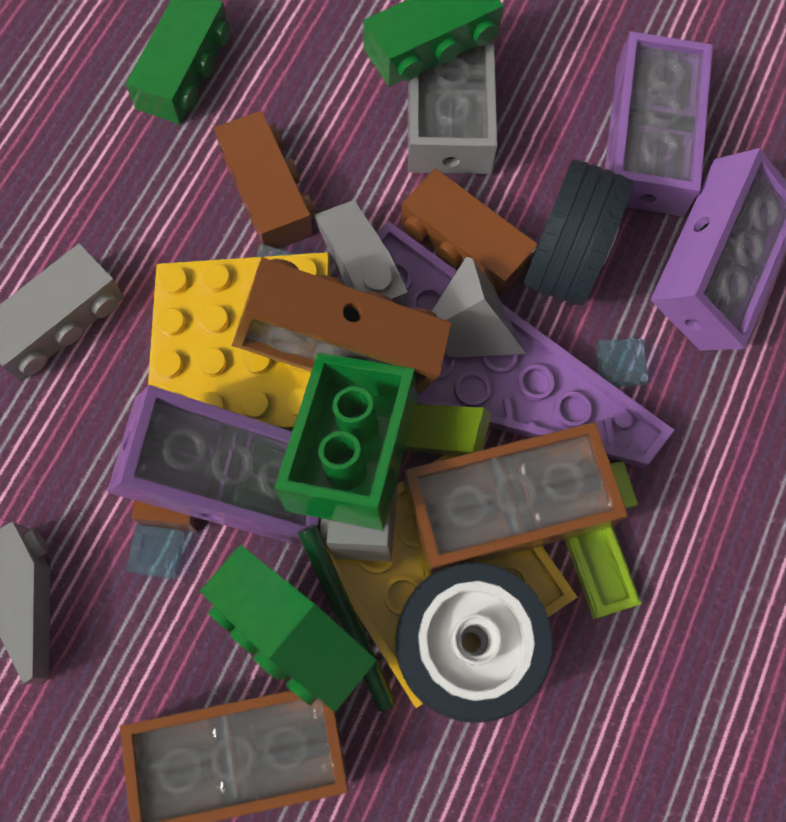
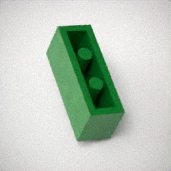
[125,0,231,125]
[363,0,504,87]

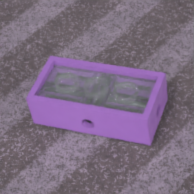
[604,31,713,216]
[651,148,786,351]
[107,384,319,544]

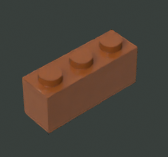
[214,110,316,254]
[401,168,538,298]

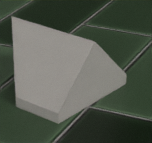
[432,257,526,358]

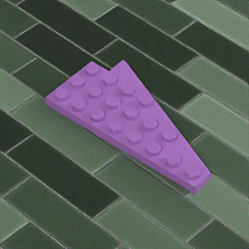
[337,221,674,469]

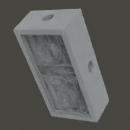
[408,39,497,174]

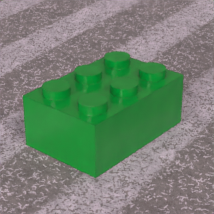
[274,353,418,531]
[199,544,377,712]

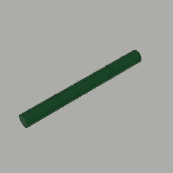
[298,524,396,712]

